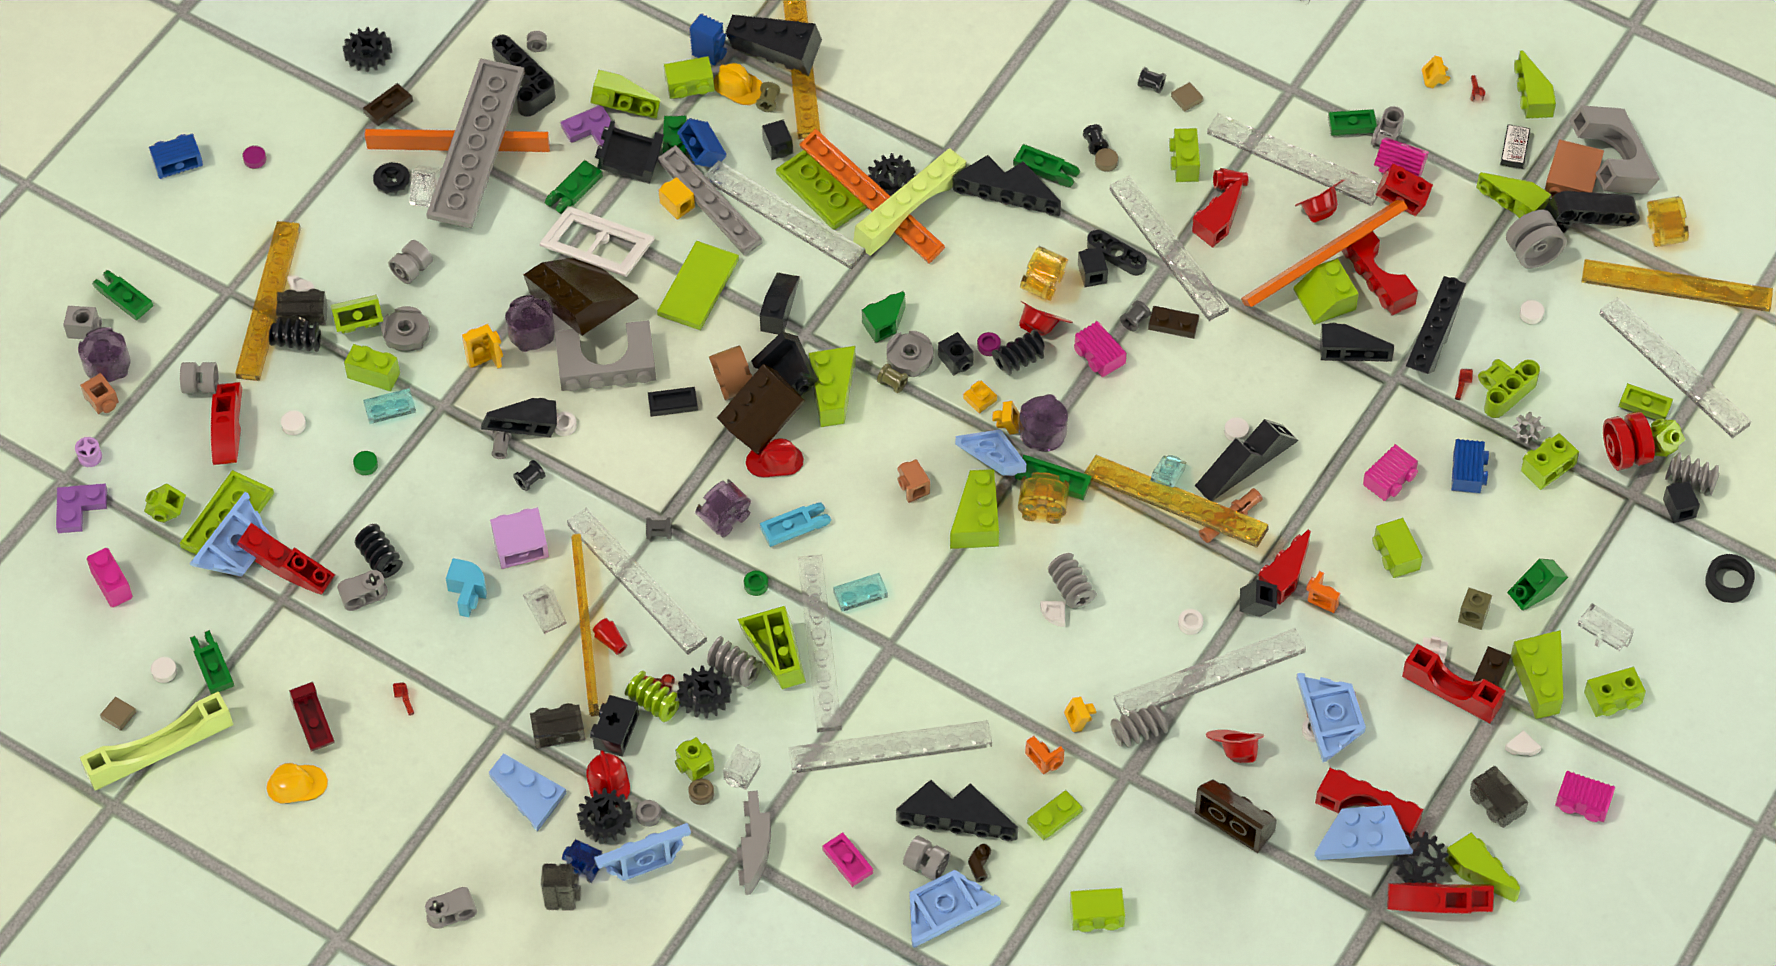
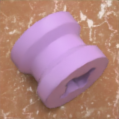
[75,437,102,467]

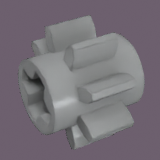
[1512,412,1545,443]

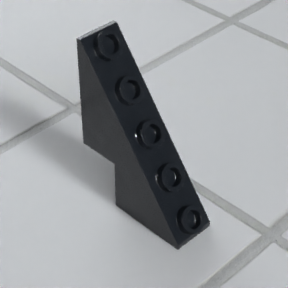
[953,155,1061,216]
[1406,276,1467,374]
[1195,419,1298,502]
[896,780,1018,841]

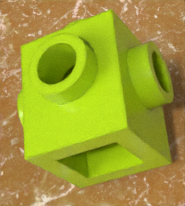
[1650,418,1686,457]
[144,483,186,523]
[675,737,714,782]

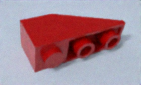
[1192,178,1243,248]
[1258,529,1311,605]

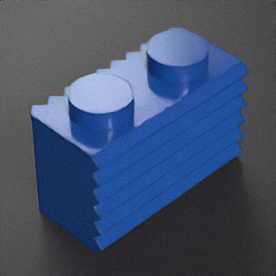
[689,13,727,66]
[677,118,727,169]
[149,133,203,179]
[1451,439,1489,493]

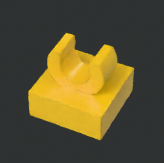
[1421,56,1450,88]
[963,381,997,414]
[992,401,1020,435]
[1064,697,1097,732]

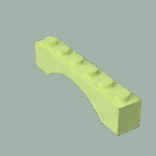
[853,148,967,256]
[80,691,233,791]

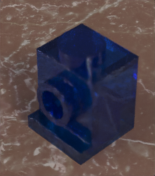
[562,839,602,883]

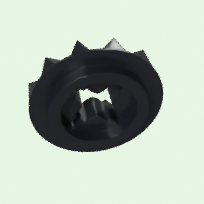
[373,162,410,194]

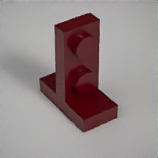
[289,682,335,752]

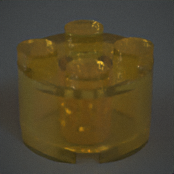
[1647,196,1689,247]
[1020,246,1069,301]
[1018,473,1070,524]

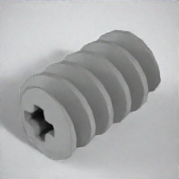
[1665,452,1720,496]
[1048,553,1097,608]
[707,636,762,687]
[1110,704,1168,747]

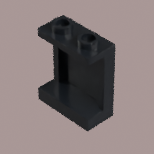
[595,120,664,184]
[751,331,818,396]

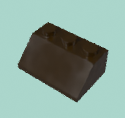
[717,364,805,455]
[1194,779,1277,853]

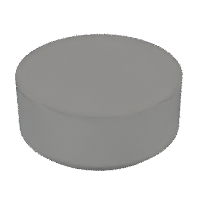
[635,800,661,827]

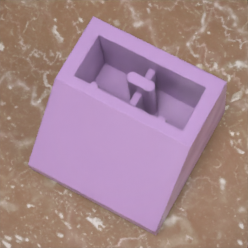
[490,507,549,569]

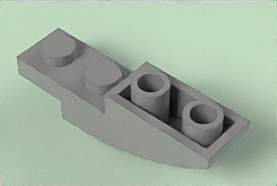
[737,790,771,895]

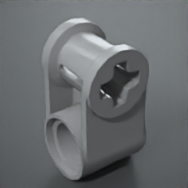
[1371,106,1404,146]
[337,570,388,611]
[425,887,477,929]

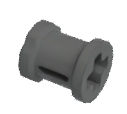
[1120,300,1151,332]
[646,517,672,539]

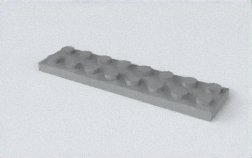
[426,58,525,229]

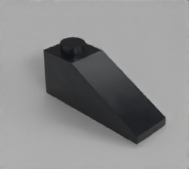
[759,272,800,335]
[1320,323,1394,362]
[481,398,557,438]

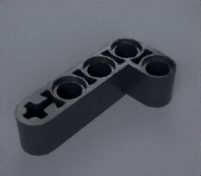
[492,34,556,117]
[1544,191,1640,234]

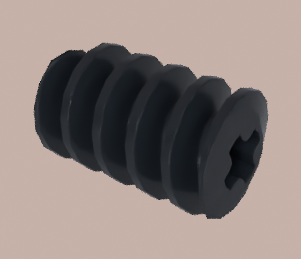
[269,317,321,352]
[992,329,1045,375]
[354,524,403,578]

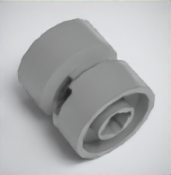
[388,240,433,284]
[180,362,219,393]
[903,836,950,880]

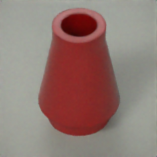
[1213,168,1249,191]
[592,618,628,655]

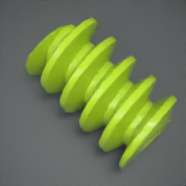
[624,670,680,722]

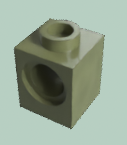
[1458,587,1492,630]

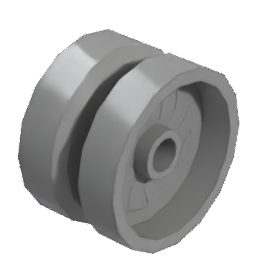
[1506,210,1567,269]

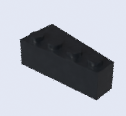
[725,14,822,76]

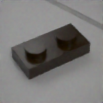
[363,83,413,126]
[1148,305,1199,339]
[1473,646,1511,687]

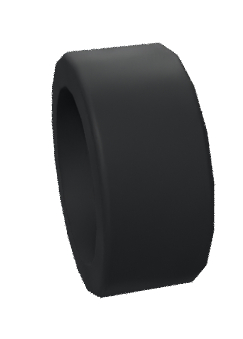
[1705,554,1755,603]

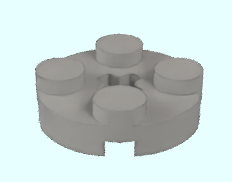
[381,306,429,351]
[887,331,933,377]

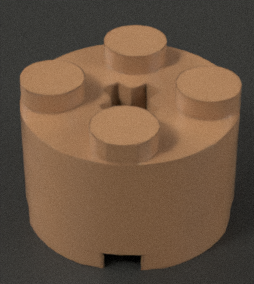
[709,345,752,401]

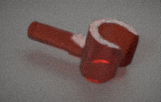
[1470,75,1485,102]
[1455,368,1473,400]
[644,674,675,692]
[393,682,414,716]

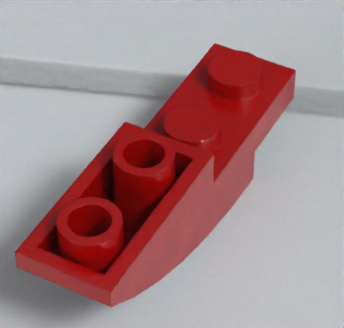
[211,382,243,465]
[236,523,335,595]
[1387,883,1494,913]

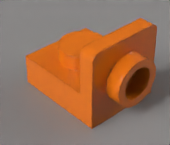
[1306,571,1341,613]
[1025,736,1065,774]

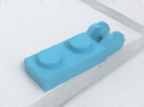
[760,502,831,547]

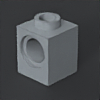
[63,306,102,340]

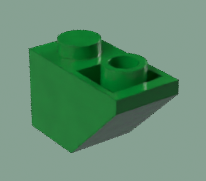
[862,291,905,343]
[1507,558,1568,610]

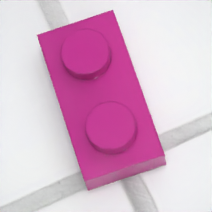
[822,832,873,887]

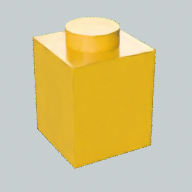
[658,177,695,220]

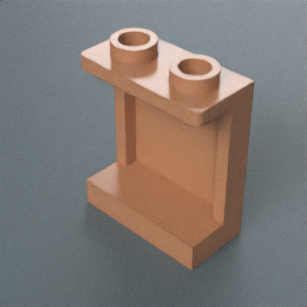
[1545,139,1604,198]

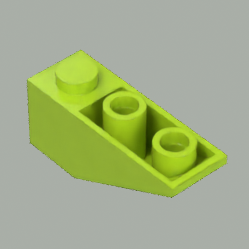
[1514,50,1556,119]
[590,70,661,119]
[1476,172,1551,218]
[1444,832,1520,902]

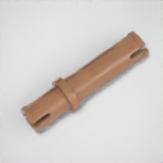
[1199,488,1263,543]

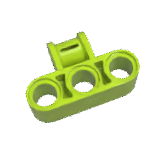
[1478,359,1540,418]

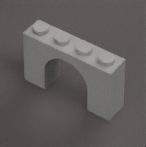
[1569,105,1659,194]
[555,320,656,391]

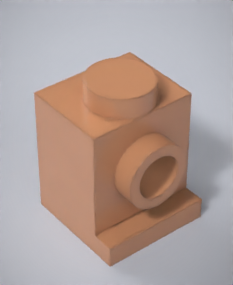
[80,373,119,414]
[897,459,930,503]

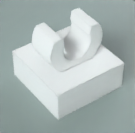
[1422,636,1448,664]

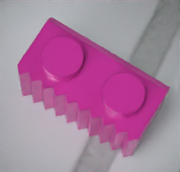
[1374,137,1429,177]
[1074,321,1127,377]
[1363,444,1418,501]
[87,548,133,608]
[1555,771,1616,822]

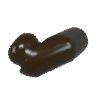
[968,843,991,882]

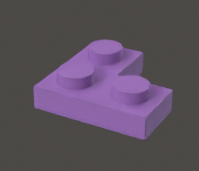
[560,105,616,146]
[56,483,107,533]

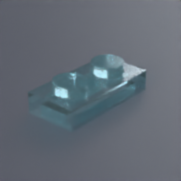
[363,388,416,424]
[1150,455,1187,488]
[833,573,888,612]

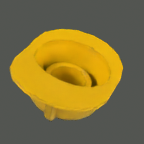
[714,63,762,105]
[267,763,328,803]

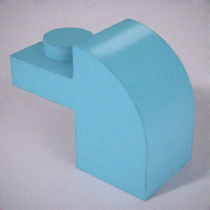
[446,558,487,617]

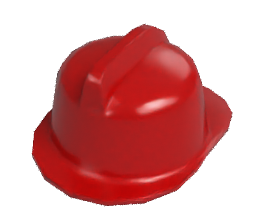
[1295,179,1345,223]
[1019,301,1073,336]
[746,438,804,477]
[1206,730,1264,763]
[586,751,630,808]

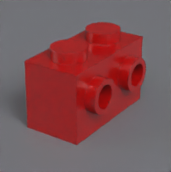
[1375,163,1433,216]

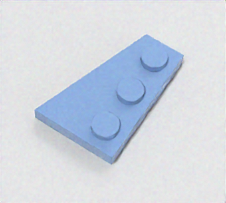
[955,429,1026,476]
[489,753,566,832]

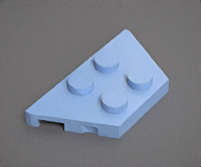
[190,492,271,577]
[1296,673,1366,762]
[1315,805,1413,860]
[594,823,691,881]
[910,870,1001,948]

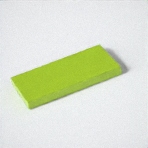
[776,150,867,230]
[657,240,739,330]
[179,470,274,555]

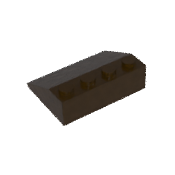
[523,258,639,336]

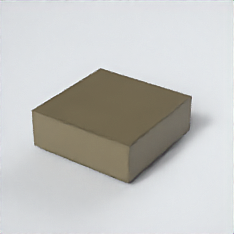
[1171,82,1203,112]
[100,696,136,731]

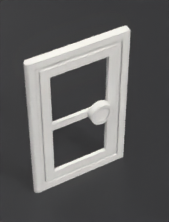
[539,206,654,277]

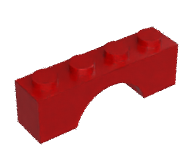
[1342,231,1418,315]
[1402,643,1506,724]
[1315,768,1423,838]

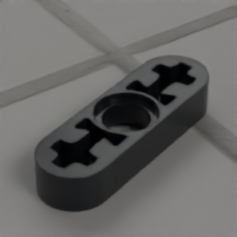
[1087,230,1147,276]

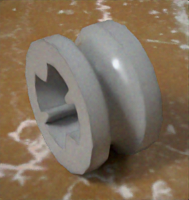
[527,31,547,52]

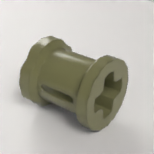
[756,82,780,112]
[877,363,908,393]

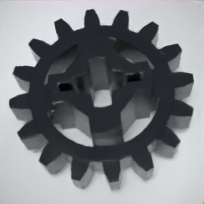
[342,27,393,72]
[867,153,916,196]
[677,666,732,718]
[577,788,633,843]
[1392,831,1448,883]

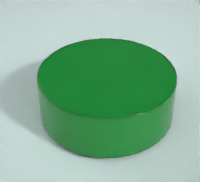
[353,451,378,475]
[744,570,768,596]

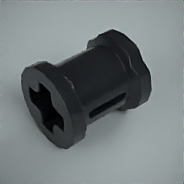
[1138,67,1166,93]
[1083,124,1109,155]
[513,460,546,491]

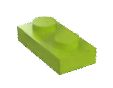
[1619,383,1673,420]
[1027,790,1082,841]

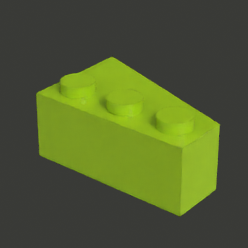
[808,346,856,427]
[950,469,999,549]
[737,606,806,689]
[1511,630,1564,719]

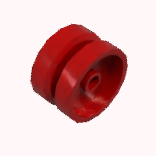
[1603,411,1655,471]

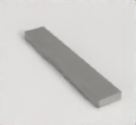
[658,145,762,255]

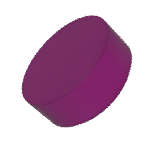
[242,146,266,169]
[977,332,1001,356]

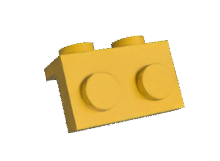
[462,324,504,369]

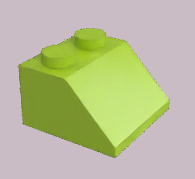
[1293,258,1359,325]

